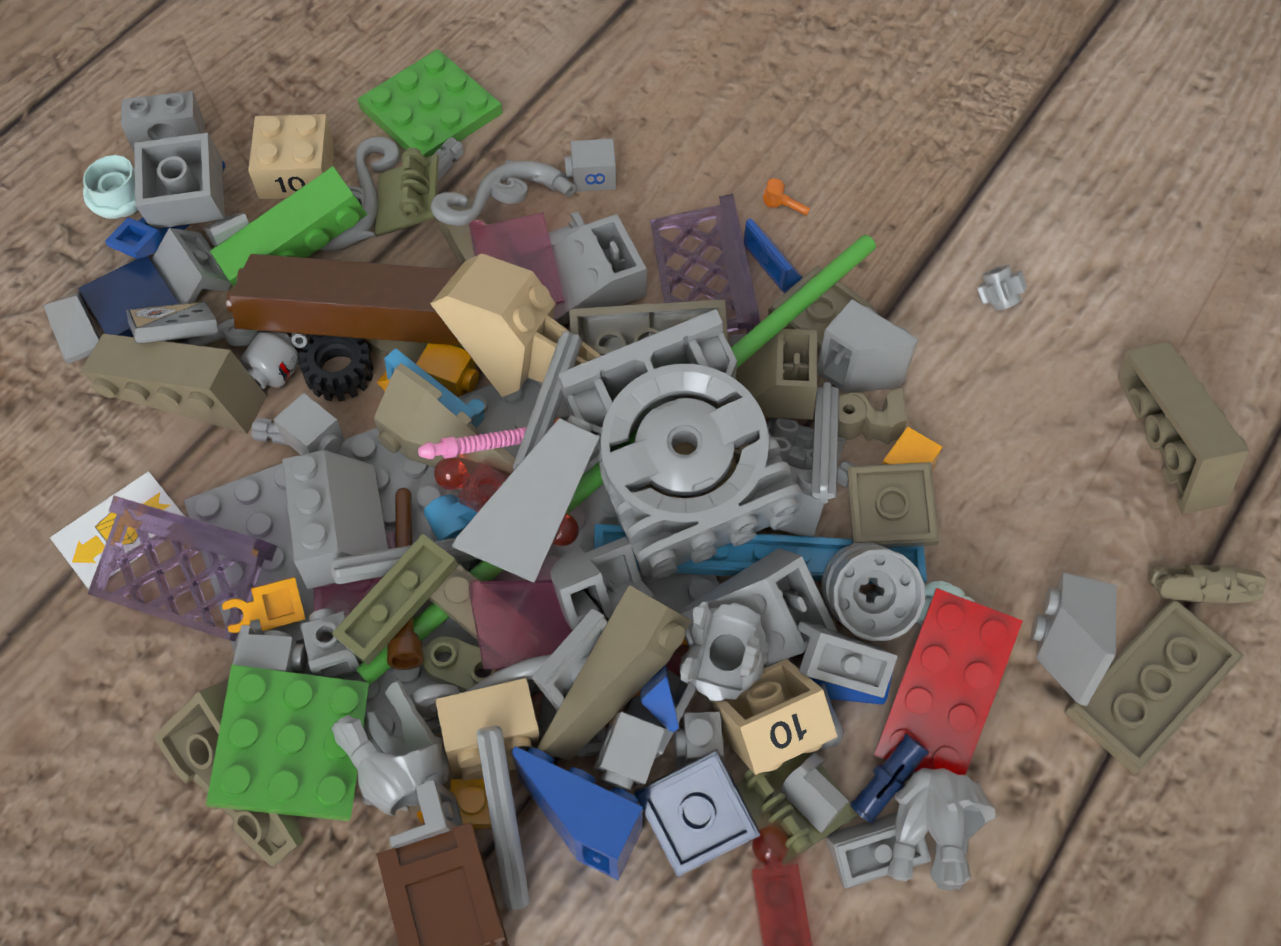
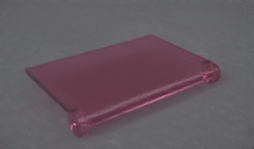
[469,212,565,305]
[469,580,572,670]

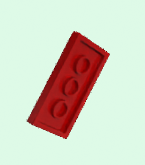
[874,588,1023,775]

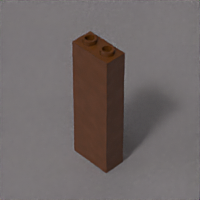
[226,254,462,346]

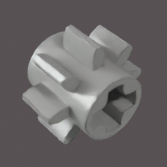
[977,265,1027,310]

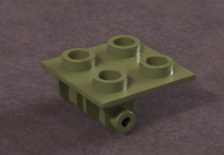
[375,147,439,236]
[736,752,858,866]

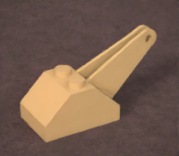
[430,253,601,397]

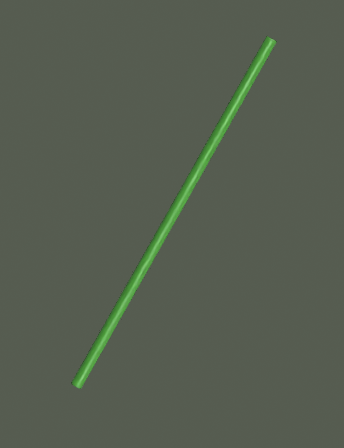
[356,234,876,686]

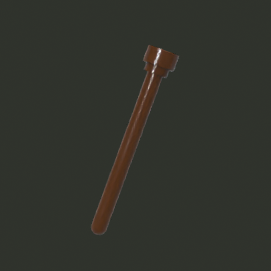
[387,488,424,670]

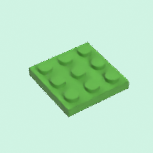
[357,49,503,158]
[206,665,369,821]

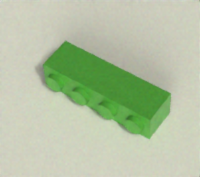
[210,166,368,286]

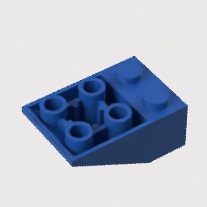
[512,746,643,881]

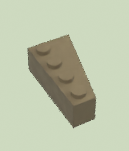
[81,334,267,434]

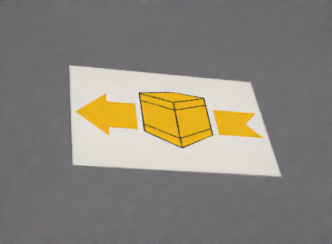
[50,471,189,591]

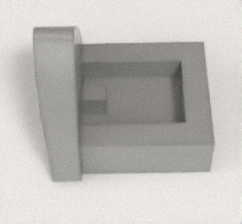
[780,752,849,833]

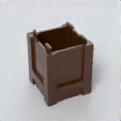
[376,822,509,946]

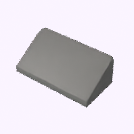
[826,812,931,889]

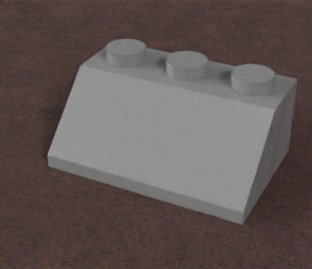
[282,450,389,589]

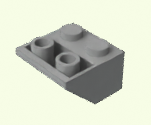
[817,299,918,393]

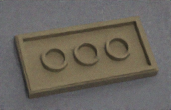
[1065,599,1244,775]

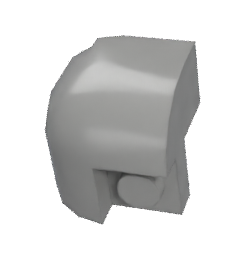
[550,537,655,631]

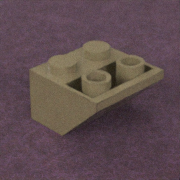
[736,329,817,420]

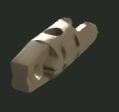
[1147,564,1266,604]

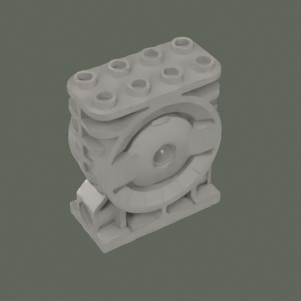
[558,309,803,580]

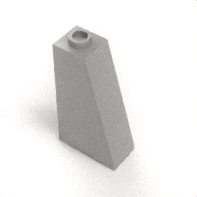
[452,415,599,583]

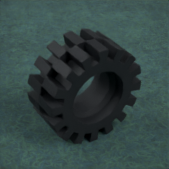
[299,335,374,401]

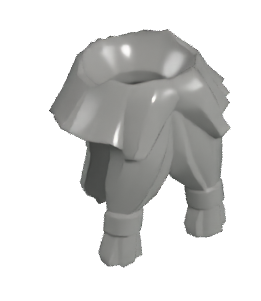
[680,601,769,701]
[331,680,449,816]
[888,768,997,891]

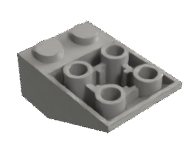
[524,214,647,326]
[767,418,846,537]
[678,548,837,671]

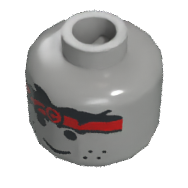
[241,331,300,389]

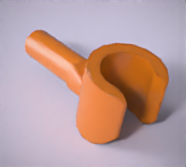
[763,178,811,216]

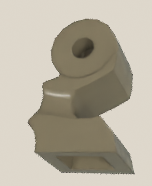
[838,387,907,444]

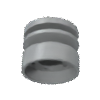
[821,542,925,641]

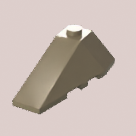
[374,363,516,484]
[537,585,692,761]
[153,679,303,867]

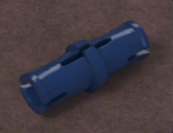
[850,733,930,824]

